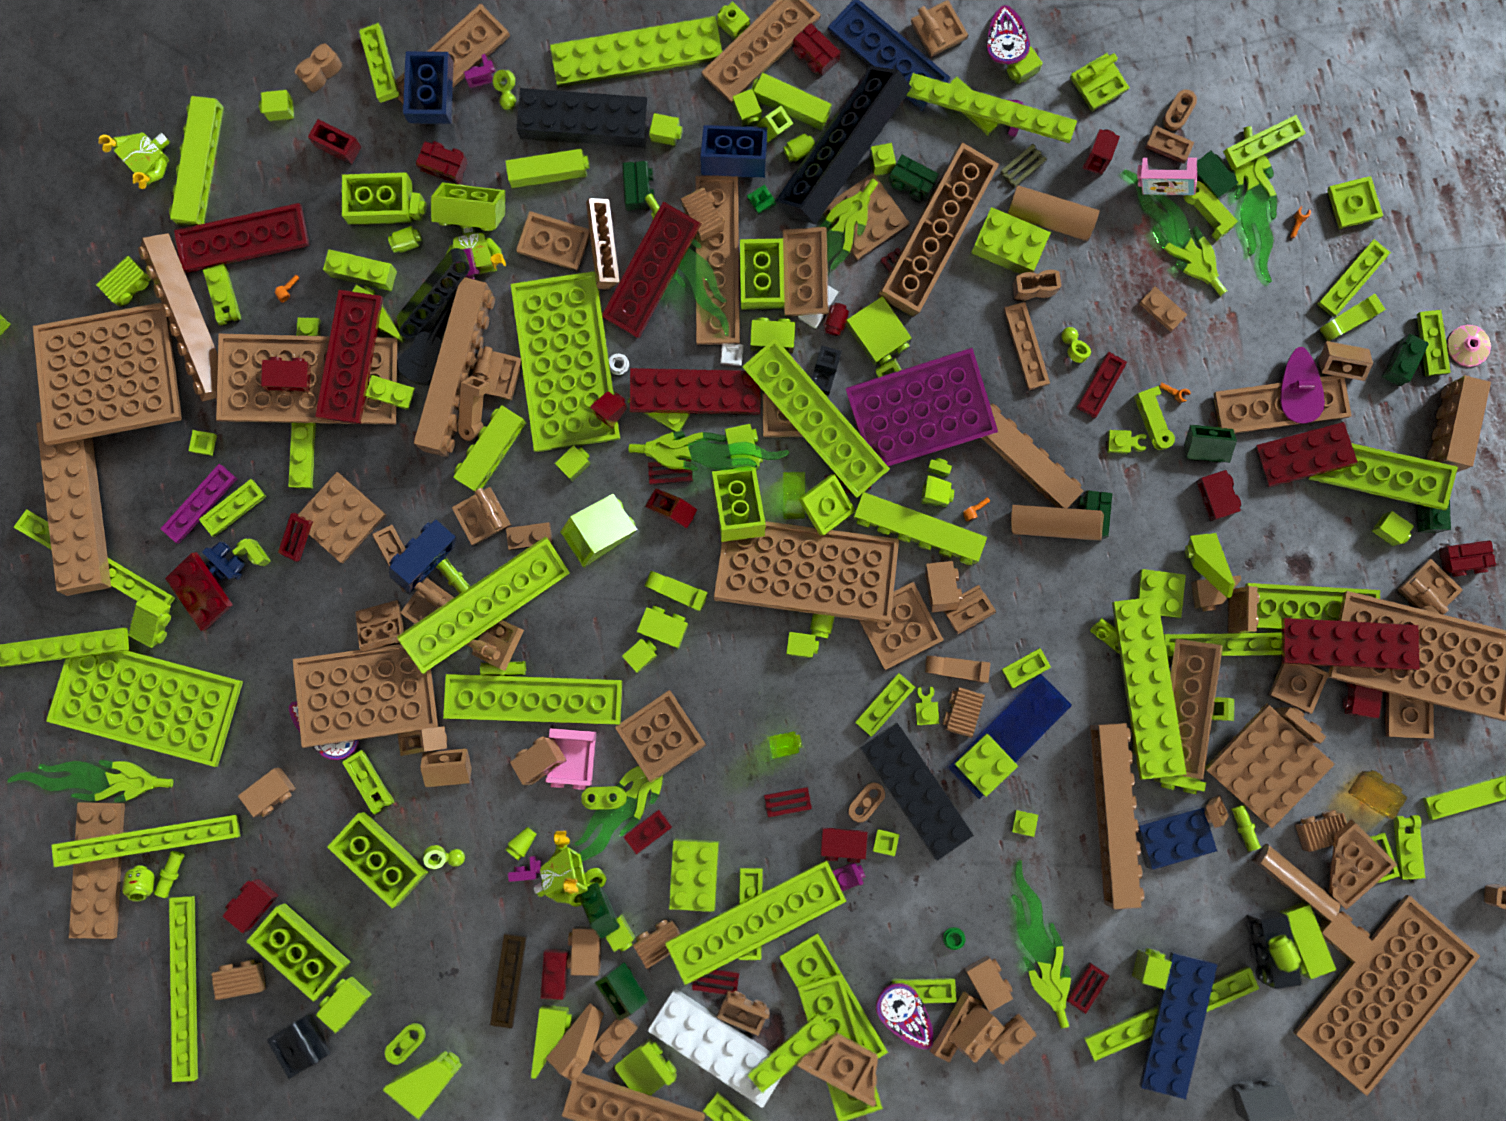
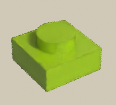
[409,193,427,221]
[189,430,217,456]
[927,458,952,477]
[1011,810,1038,837]
[872,829,900,856]

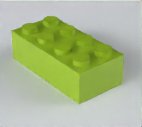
[327,812,429,909]
[246,903,351,1002]

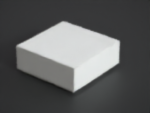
[720,343,744,367]

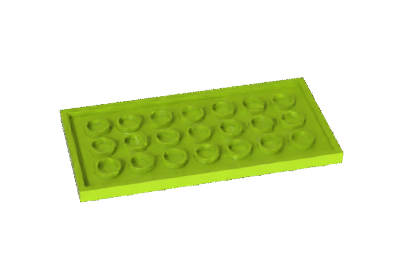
[511,271,621,453]
[46,651,243,767]

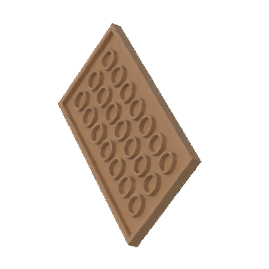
[216,334,398,425]
[714,521,899,624]
[1328,591,1506,721]
[1293,895,1480,1096]

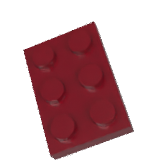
[165,552,233,631]

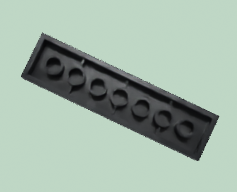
[775,65,912,225]

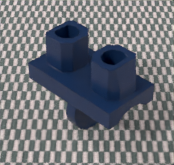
[202,542,246,581]

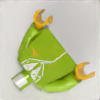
[98,132,171,189]
[445,227,506,274]
[534,831,588,904]

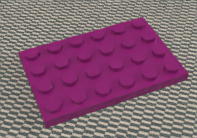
[845,347,998,466]

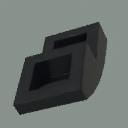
[812,345,842,396]

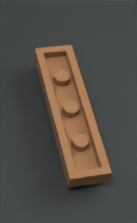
[1003,302,1050,391]

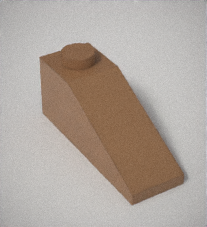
[546,1004,604,1082]

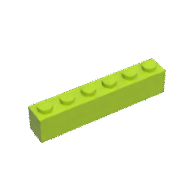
[169,96,224,227]
[853,492,987,566]

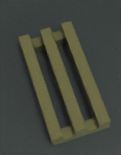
[1001,144,1047,188]

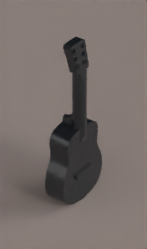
[398,287,458,386]

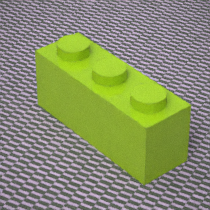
[323,249,397,292]
[1278,902,1336,979]

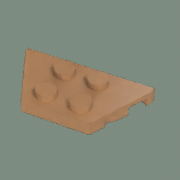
[796,1032,878,1107]

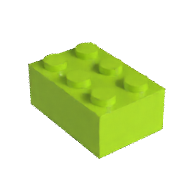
[342,173,412,225]
[431,183,505,231]
[971,207,1051,274]
[740,238,784,310]
[712,466,766,542]
[669,839,719,912]

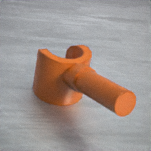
[1290,206,1311,238]
[275,275,300,303]
[1159,383,1191,403]
[963,497,990,522]

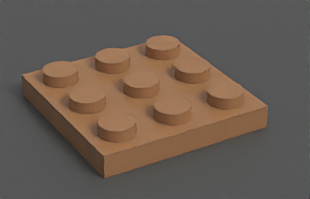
[823,173,910,261]
[295,472,386,563]
[859,582,943,670]
[615,690,706,783]

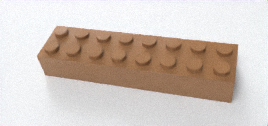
[877,142,999,317]
[414,278,495,457]
[36,422,111,596]
[1090,724,1144,909]

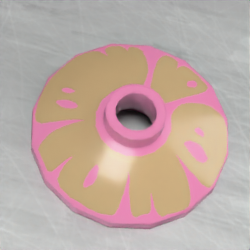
[1447,324,1491,367]

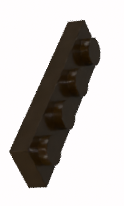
[490,933,527,1029]

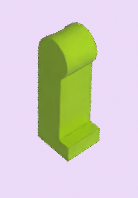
[1183,181,1238,241]
[1319,294,1386,342]
[1133,386,1175,450]
[644,571,708,612]

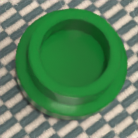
[943,927,965,950]

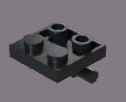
[267,1014,330,1079]

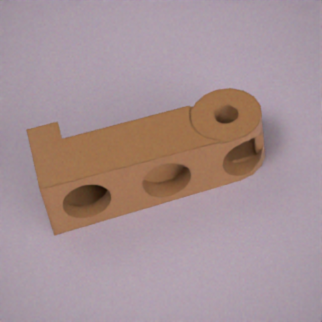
[458,376,491,441]
[925,656,990,683]

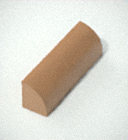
[1007,185,1100,241]
[586,198,619,290]
[1011,505,1104,541]
[1252,844,1340,922]

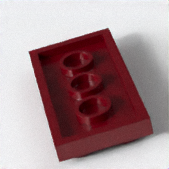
[1256,422,1358,488]

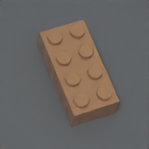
[1427,375,1491,472]

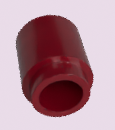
[823,303,849,336]

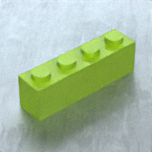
[453,405,526,492]

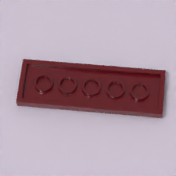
[602,201,702,338]
[174,203,310,273]
[315,290,383,425]
[630,368,760,415]
[1281,618,1420,671]

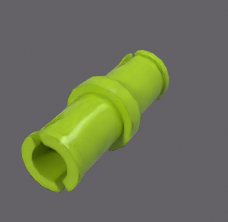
[436,558,471,594]
[480,661,526,676]
[1231,804,1262,852]
[154,851,185,898]

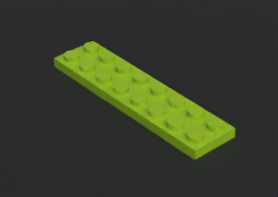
[550,16,722,88]
[742,338,890,498]
[397,537,570,674]
[1112,597,1186,780]
[443,674,623,725]
[665,860,847,985]

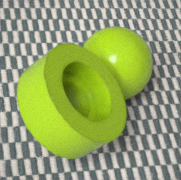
[493,70,516,110]
[1061,327,1091,363]
[423,845,465,869]

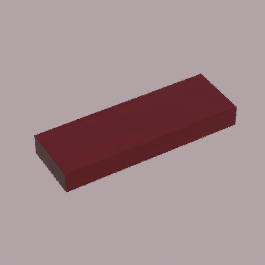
[1076,352,1127,418]

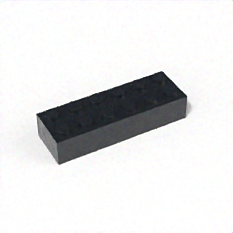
[516,88,649,148]
[859,723,974,861]

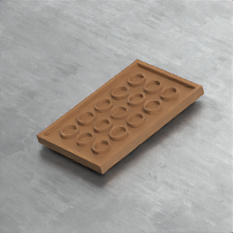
[293,644,438,748]

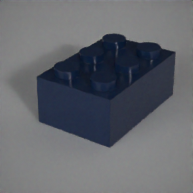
[403,51,454,124]
[700,125,767,178]
[389,519,456,594]
[1136,806,1217,870]

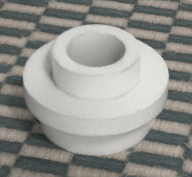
[609,354,629,375]

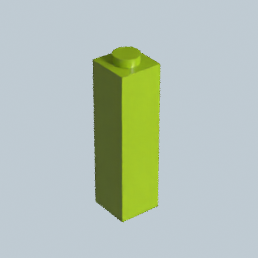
[752,73,832,131]
[506,149,590,188]

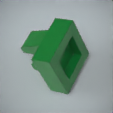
[747,184,776,215]

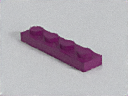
[160,464,238,544]

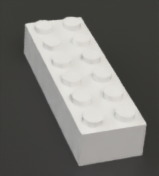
[648,987,782,1108]

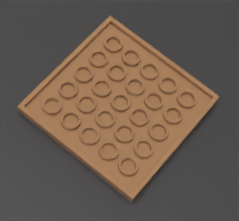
[33,303,182,446]

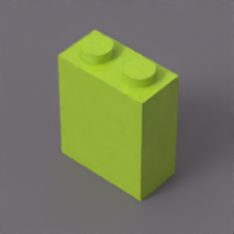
[846,296,912,367]

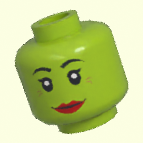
[122,866,155,901]

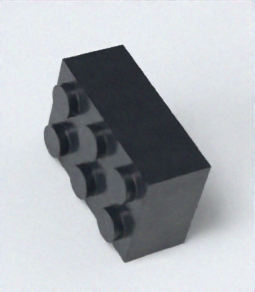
[1246,910,1302,990]

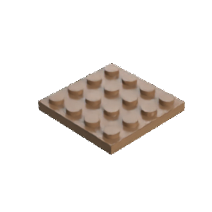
[1205,704,1335,828]

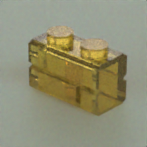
[1348,770,1407,819]

